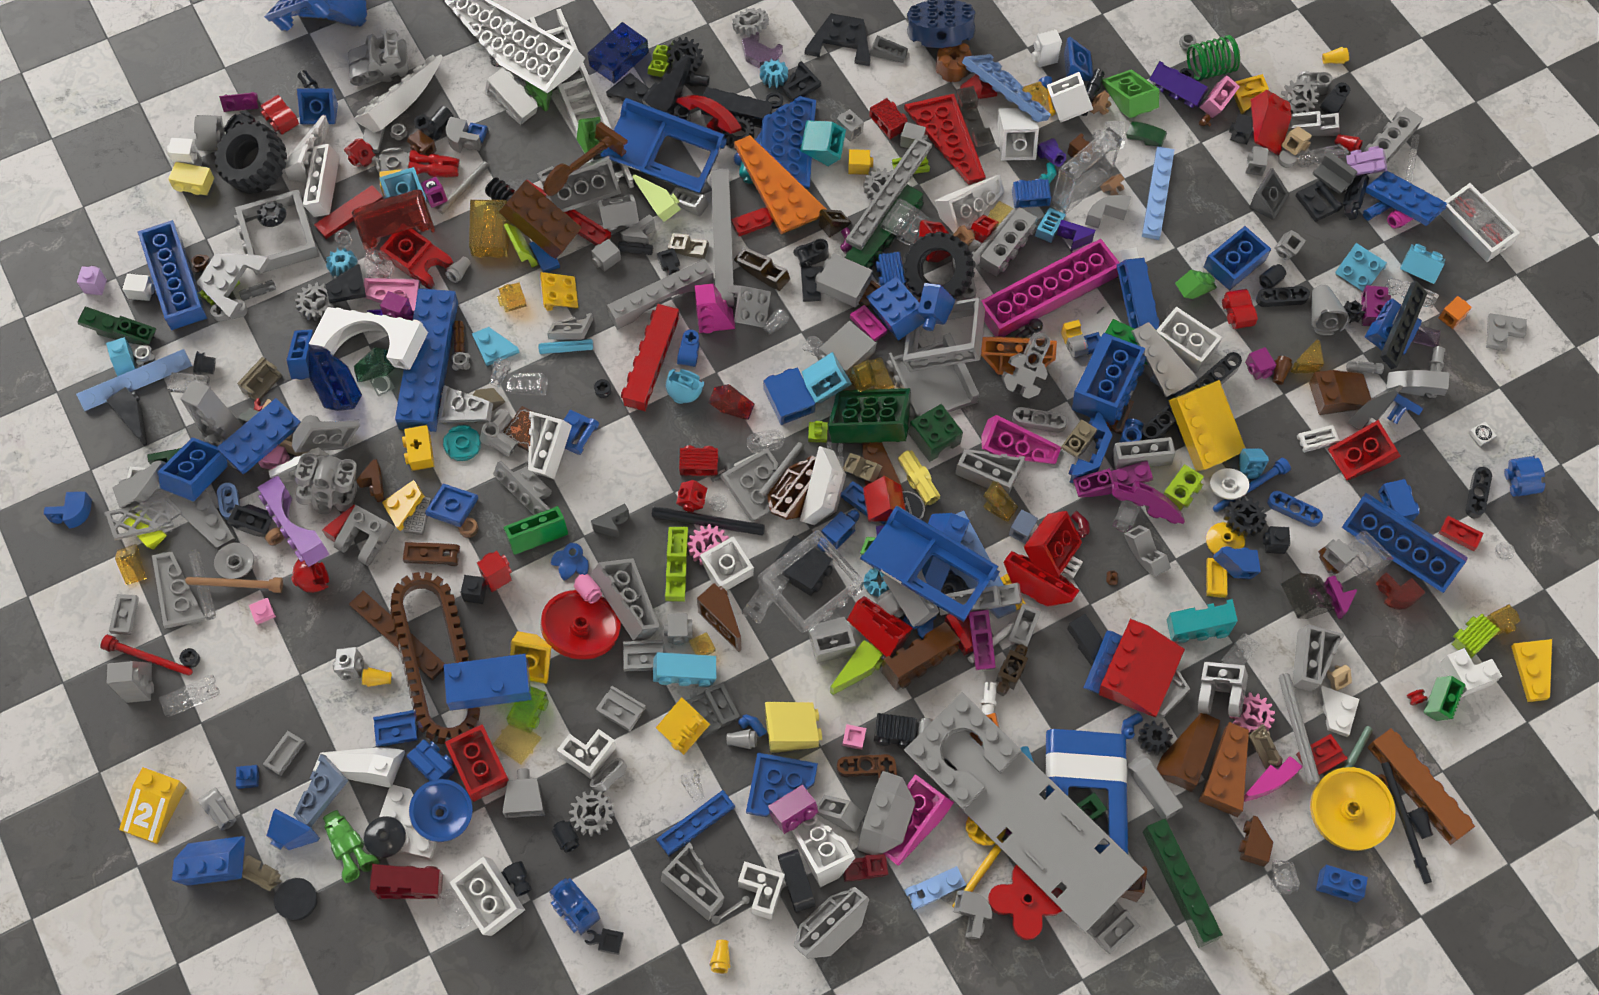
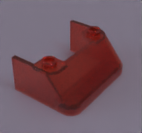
[351,190,435,253]

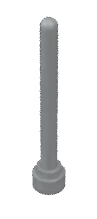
[972,209,1017,268]

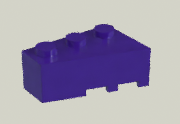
[1149,61,1209,108]

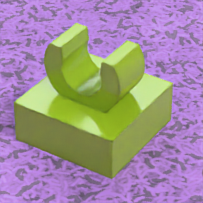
[808,421,828,443]

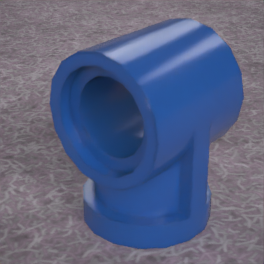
[1119,419,1144,443]

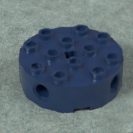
[907,0,975,48]

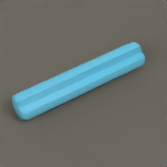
[538,339,593,354]

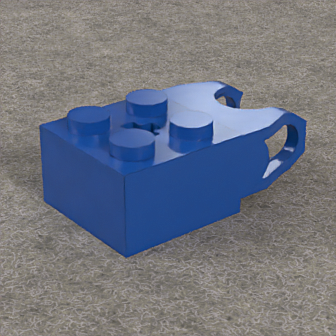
[549,878,601,935]

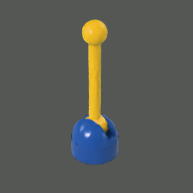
[1038,76,1056,116]

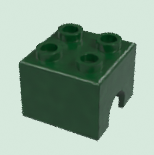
[908,403,963,462]

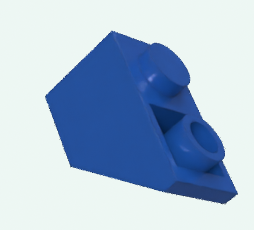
[1213,546,1261,579]

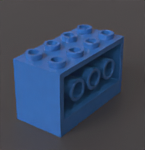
[1072,333,1147,426]

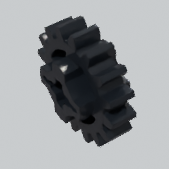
[666,37,704,74]
[1223,496,1267,538]

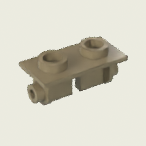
[1249,724,1283,769]
[242,855,282,891]

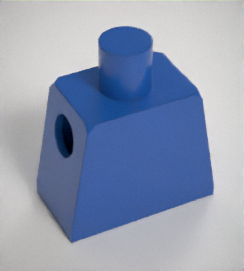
[918,283,956,331]

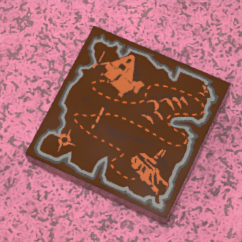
[503,406,533,452]

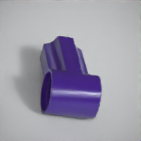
[1037,138,1067,167]

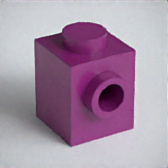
[1245,347,1276,380]

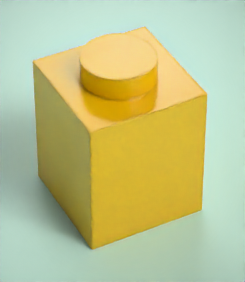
[848,149,873,175]

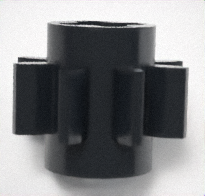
[1343,300,1365,323]

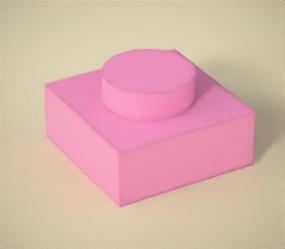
[249,598,276,625]
[842,724,866,750]

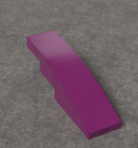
[969,609,996,670]

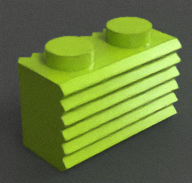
[1451,614,1500,659]

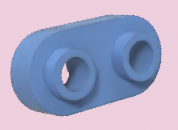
[217,483,240,520]

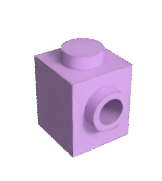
[77,266,107,295]

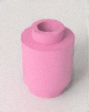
[574,574,602,603]

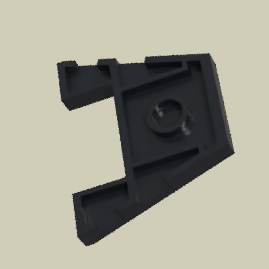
[805,13,870,66]

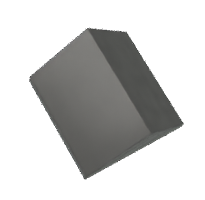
[1249,168,1290,219]

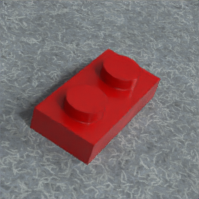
[1438,516,1484,551]

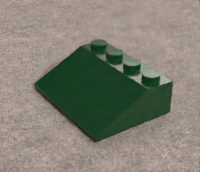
[828,388,911,444]

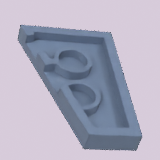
[293,754,348,827]

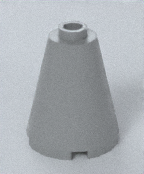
[1311,285,1349,335]

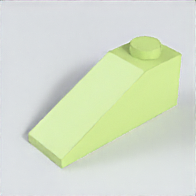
[632,175,681,222]

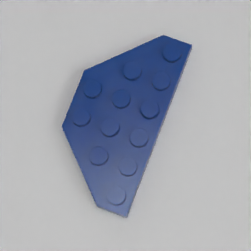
[760,96,816,190]

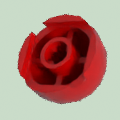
[291,559,329,593]

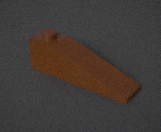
[1156,713,1220,792]

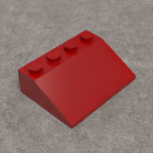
[1099,618,1185,718]

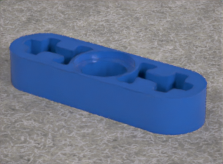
[1268,491,1323,527]

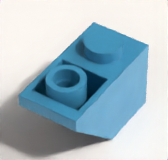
[1239,449,1269,479]

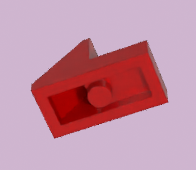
[960,74,998,101]
[971,214,999,243]

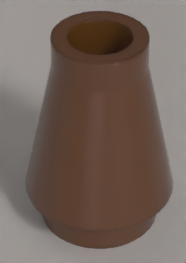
[1273,356,1293,385]

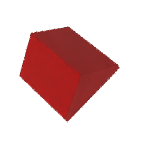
[863,476,906,522]

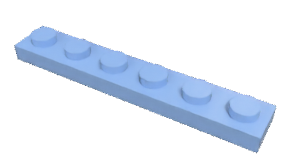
[1142,146,1175,240]
[76,349,192,411]

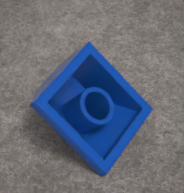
[266,808,320,850]

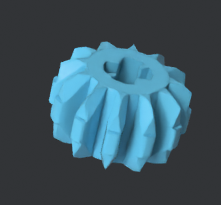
[760,58,788,88]
[326,247,358,277]

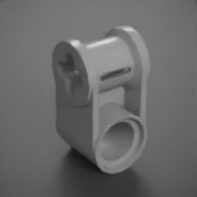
[1297,71,1333,95]

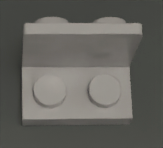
[728,285,771,328]

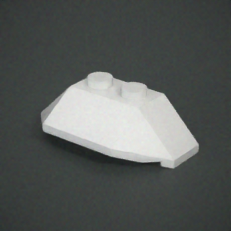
[800,446,846,525]

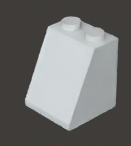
[998,108,1039,161]

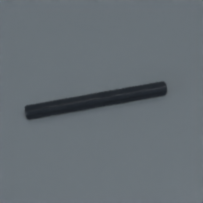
[651,506,765,536]

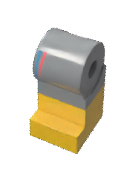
[1061,320,1088,358]

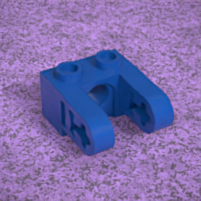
[1365,298,1422,355]

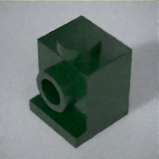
[1077,792,1107,821]

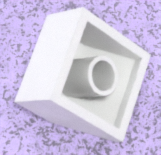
[700,536,754,591]

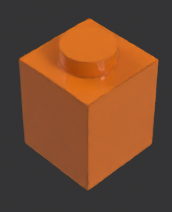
[1438,296,1472,329]

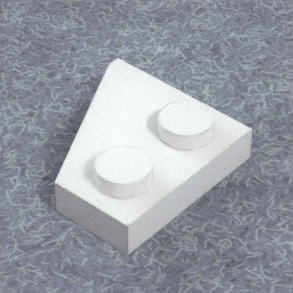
[1319,686,1359,737]

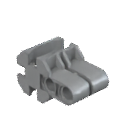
[348,29,409,86]
[1001,332,1050,399]

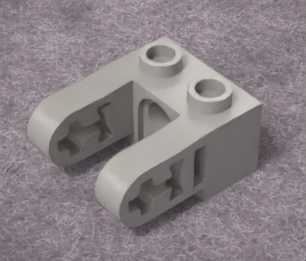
[334,505,395,566]
[1198,662,1248,717]

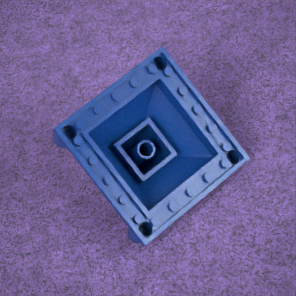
[264,0,367,31]

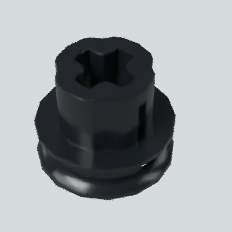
[193,351,216,376]

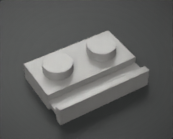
[623,640,664,672]
[596,686,646,732]

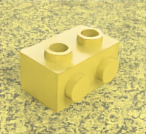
[168,162,214,196]

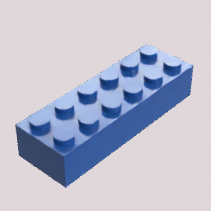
[137,220,207,330]
[1341,493,1468,593]

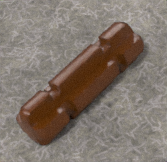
[453,320,465,354]

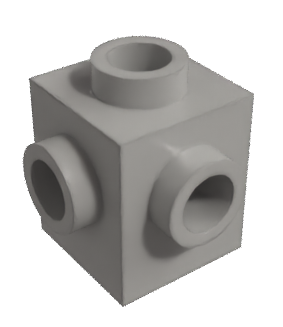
[333,647,364,681]

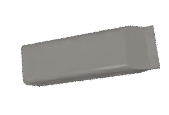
[1127,754,1183,820]

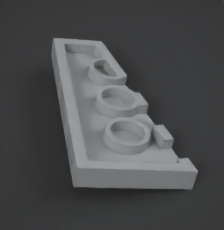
[152,552,205,629]

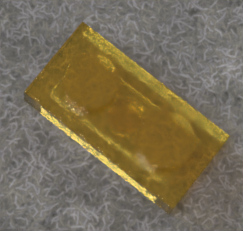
[864,357,895,389]

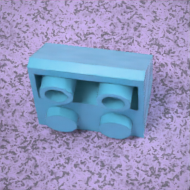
[1400,244,1445,284]
[802,352,852,403]

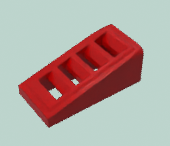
[322,505,355,542]

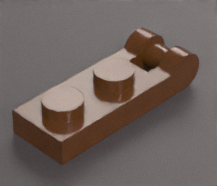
[403,542,460,566]

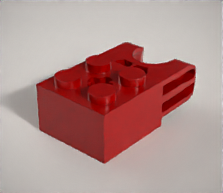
[380,223,453,289]

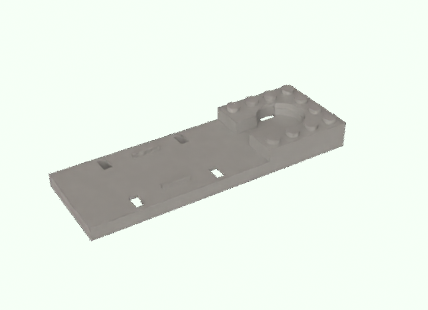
[904,692,1145,933]

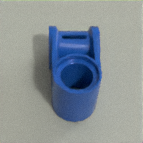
[677,330,699,367]

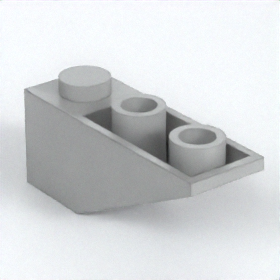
[112,461,166,508]

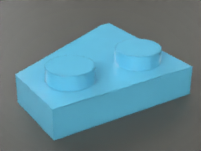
[472,327,520,366]

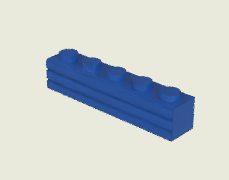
[1083,631,1122,693]

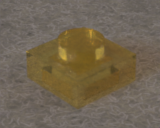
[689,632,716,655]

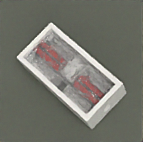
[1440,183,1520,262]

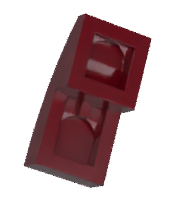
[843,854,888,882]

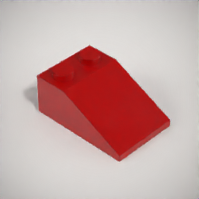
[1251,90,1291,155]
[1328,420,1401,480]

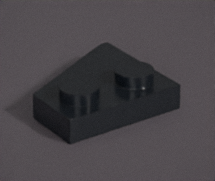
[606,73,650,104]
[325,264,366,304]

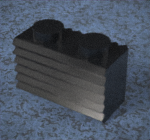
[874,713,917,748]

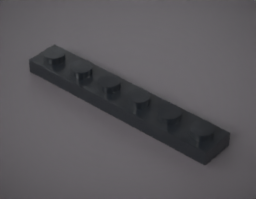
[1380,281,1428,369]

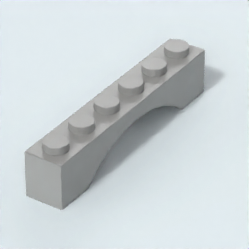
[607,259,714,330]

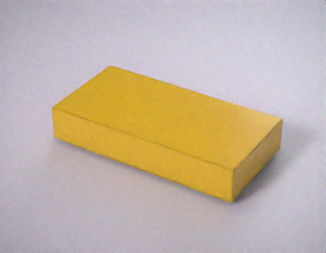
[1206,558,1227,598]

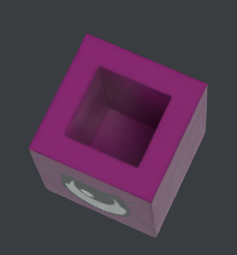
[420,177,448,208]

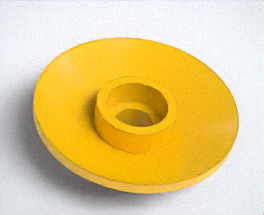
[1206,522,1245,554]

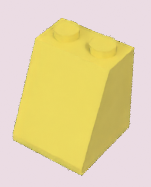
[765,702,822,754]

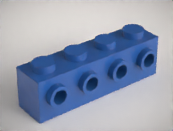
[1117,257,1159,330]

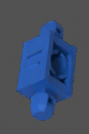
[817,510,860,552]

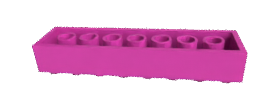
[981,239,1120,337]

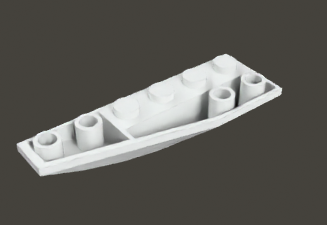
[353,55,443,133]

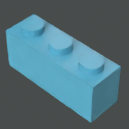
[653,652,716,687]

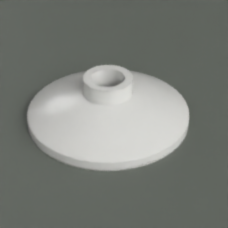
[1210,468,1249,500]

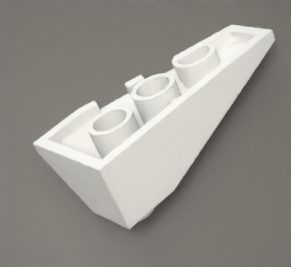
[284,115,329,183]
[313,747,405,788]

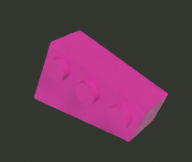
[695,284,735,333]

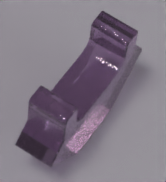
[742,32,783,69]

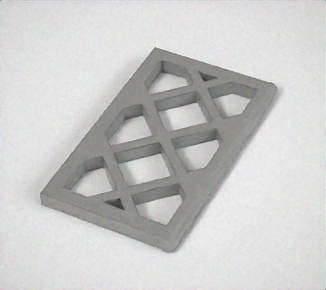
[104,499,174,541]

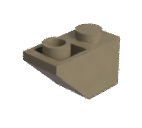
[1061,419,1097,458]

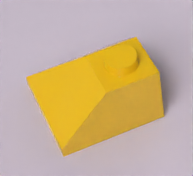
[510,631,552,684]

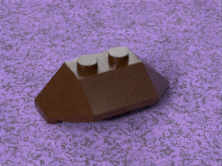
[767,456,816,520]

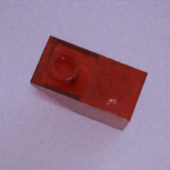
[709,384,755,420]

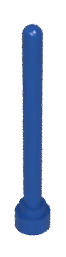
[1213,458,1291,512]

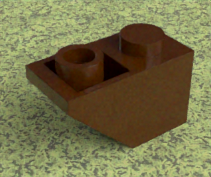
[1238,815,1274,867]

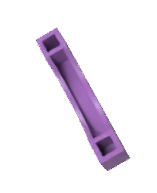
[257,475,330,567]

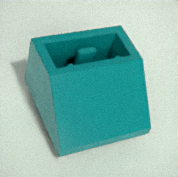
[800,120,846,167]

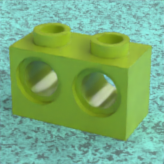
[1164,464,1204,511]

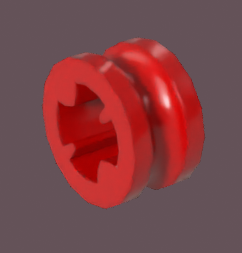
[1407,689,1428,706]

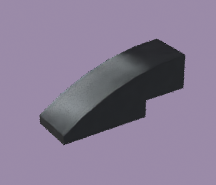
[1067,614,1103,666]

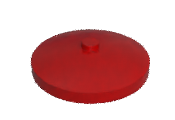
[540,590,621,659]

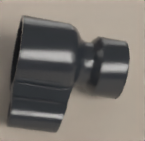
[501,861,532,897]

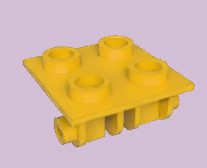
[540,272,578,311]
[655,697,710,755]

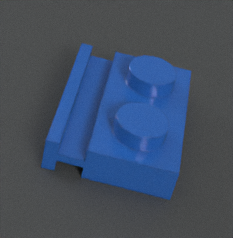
[373,710,418,747]

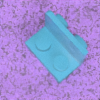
[1335,243,1388,291]

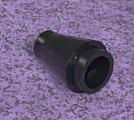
[1408,807,1433,839]

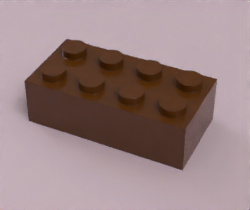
[499,180,582,259]

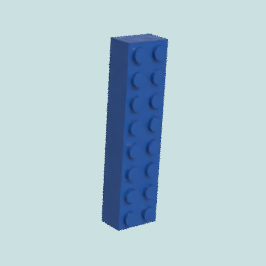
[395,289,458,432]

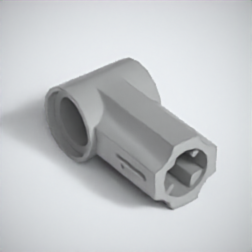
[198,787,237,831]

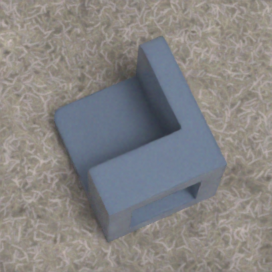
[1009,509,1038,544]

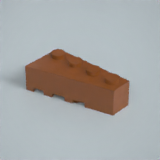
[1199,722,1249,818]

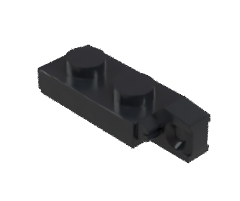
[1343,174,1369,220]

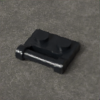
[1295,180,1343,222]

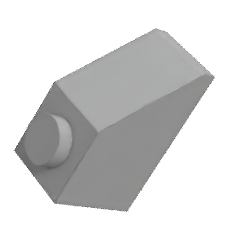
[817,795,865,832]

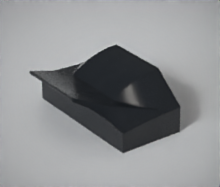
[228,504,273,537]

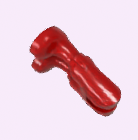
[408,150,460,177]

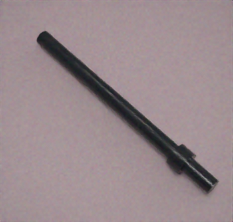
[1381,762,1432,884]

